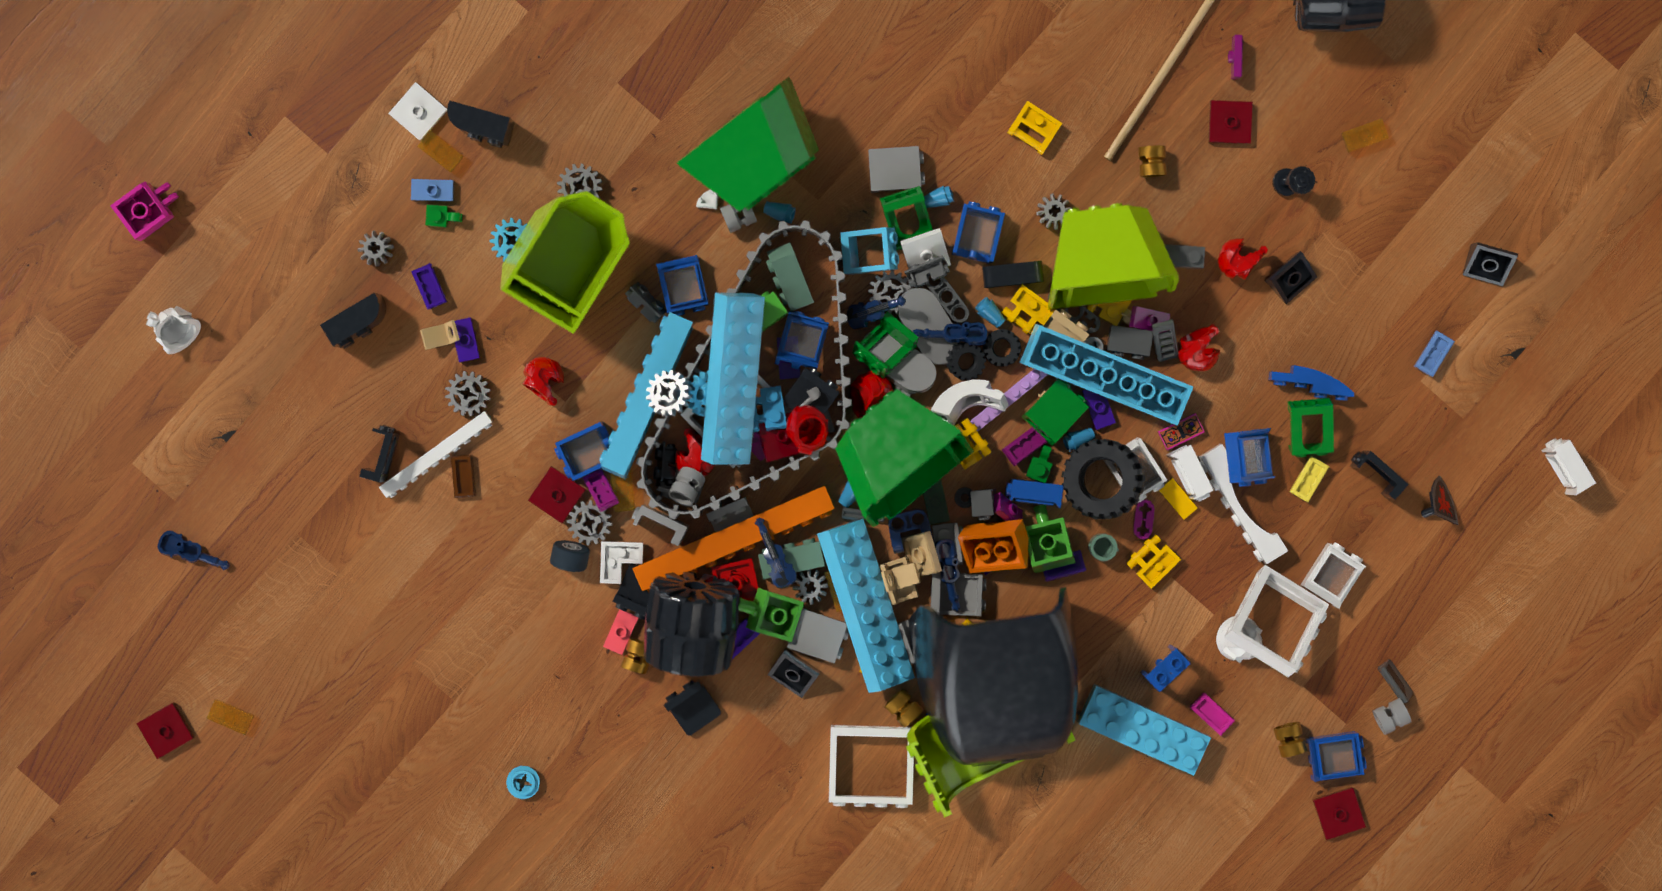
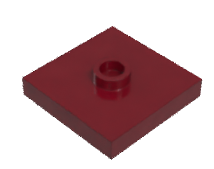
[1208,100,1253,144]
[758,412,799,462]
[528,466,586,524]
[136,702,194,759]
[1312,787,1366,840]

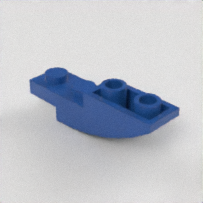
[1268,365,1354,401]

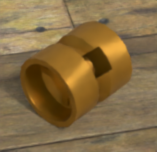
[1138,145,1167,178]
[621,638,650,674]
[884,688,923,728]
[1273,722,1307,758]

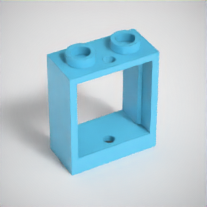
[840,227,899,275]

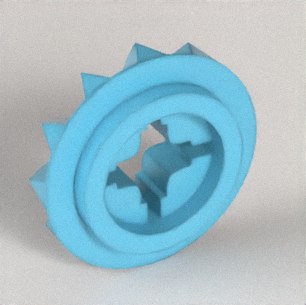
[506,766,540,799]

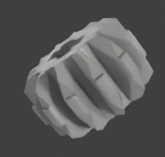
[1036,194,1072,229]
[358,231,394,266]
[793,569,828,605]

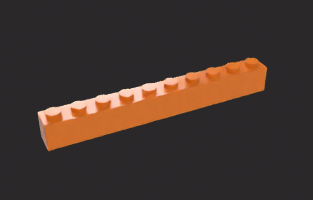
[632,485,835,593]

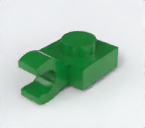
[425,205,463,227]
[1026,445,1053,483]

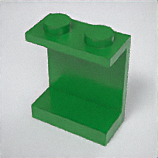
[1022,378,1089,446]

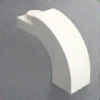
[931,380,1008,426]

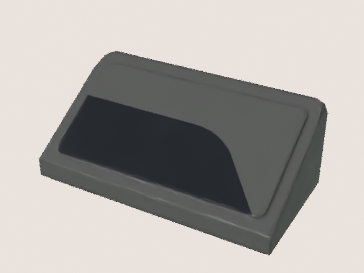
[1377,659,1413,703]

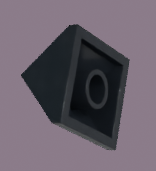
[1463,242,1518,286]
[1264,251,1317,304]
[768,648,820,698]

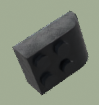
[447,100,515,148]
[320,293,386,349]

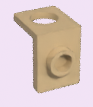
[420,320,460,350]
[881,563,921,592]

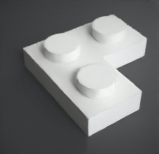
[600,541,644,584]

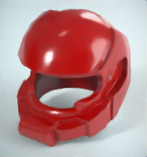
[1218,238,1268,280]
[1178,324,1220,371]
[522,357,564,406]
[850,371,894,419]
[786,405,828,455]
[675,428,715,477]

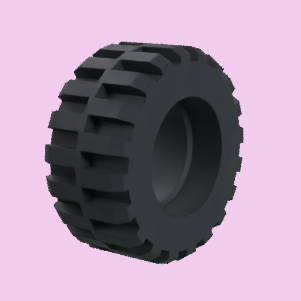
[1061,439,1145,519]

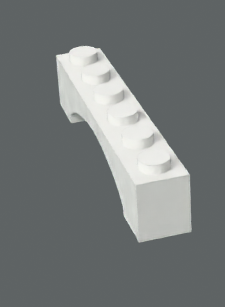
[1199,444,1288,564]

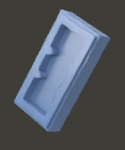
[411,179,454,202]
[1414,331,1455,377]

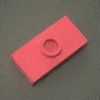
[603,609,638,655]

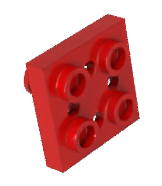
[711,558,759,601]

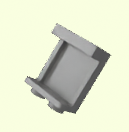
[868,146,925,193]
[632,504,689,546]
[931,572,986,617]
[787,608,849,664]

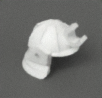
[146,306,201,354]
[1216,616,1263,663]

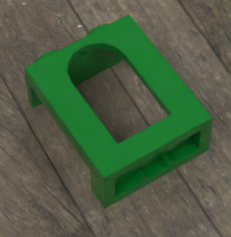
[880,186,933,250]
[852,311,919,379]
[1287,398,1334,457]

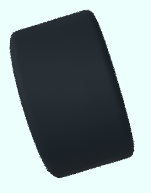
[550,540,590,572]

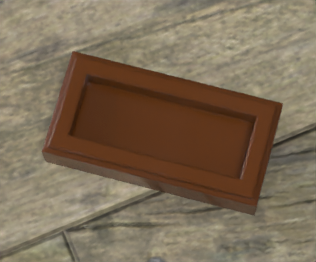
[451,455,476,498]

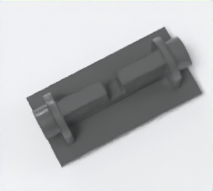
[904,256,950,288]
[625,282,667,324]

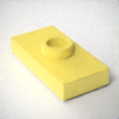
[1289,456,1330,502]

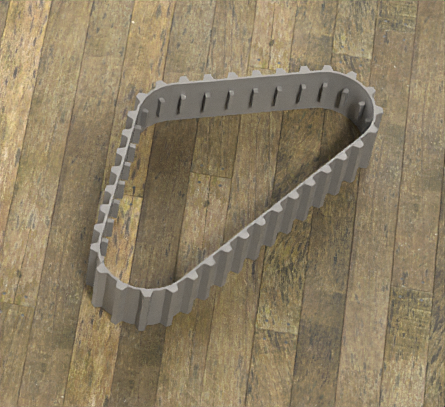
[636,220,851,519]

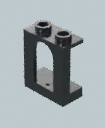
[359,425,400,482]
[1350,450,1409,500]

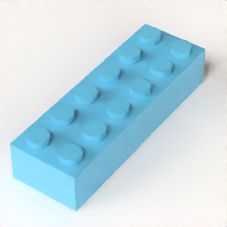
[1077,684,1211,776]

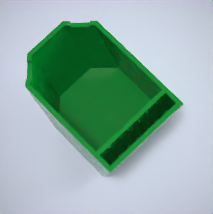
[677,77,819,212]
[835,389,974,527]

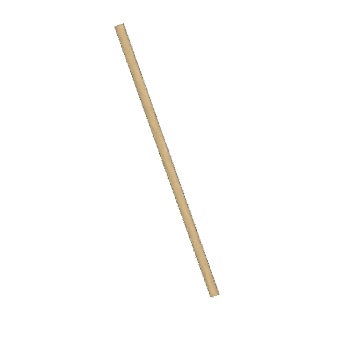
[1104,0,1215,161]

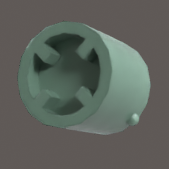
[1088,533,1119,561]

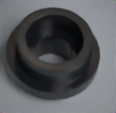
[954,487,972,508]

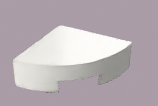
[696,190,718,210]

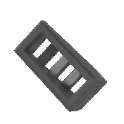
[1152,320,1178,362]

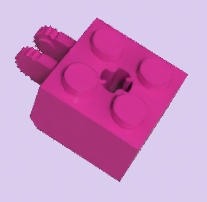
[110,181,179,241]

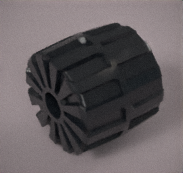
[1293,0,1385,32]
[644,572,739,677]

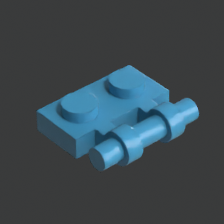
[753,386,786,432]

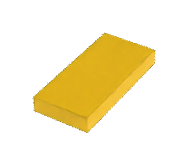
[1159,478,1197,520]

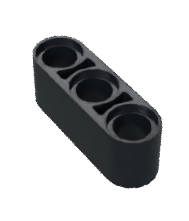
[982,261,1044,288]

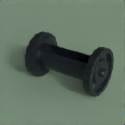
[1272,166,1315,196]

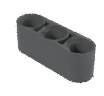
[925,274,969,323]

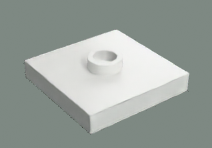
[388,82,447,141]
[900,228,951,269]

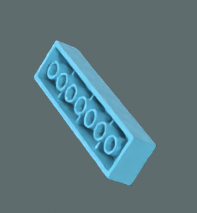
[701,292,765,465]
[599,312,693,480]
[1020,324,1193,426]
[817,519,915,693]

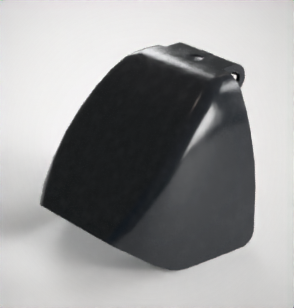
[908,587,1078,767]

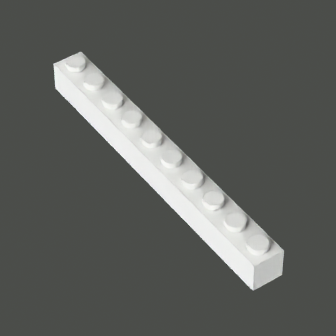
[379,411,493,498]

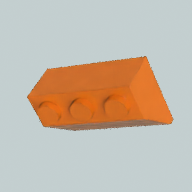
[958,519,1029,573]

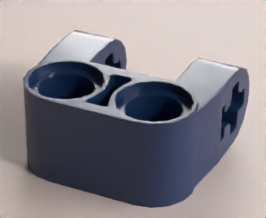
[888,508,934,554]

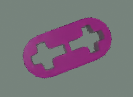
[1133,500,1155,539]

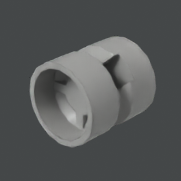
[720,204,757,233]
[668,467,705,506]
[1372,698,1412,735]

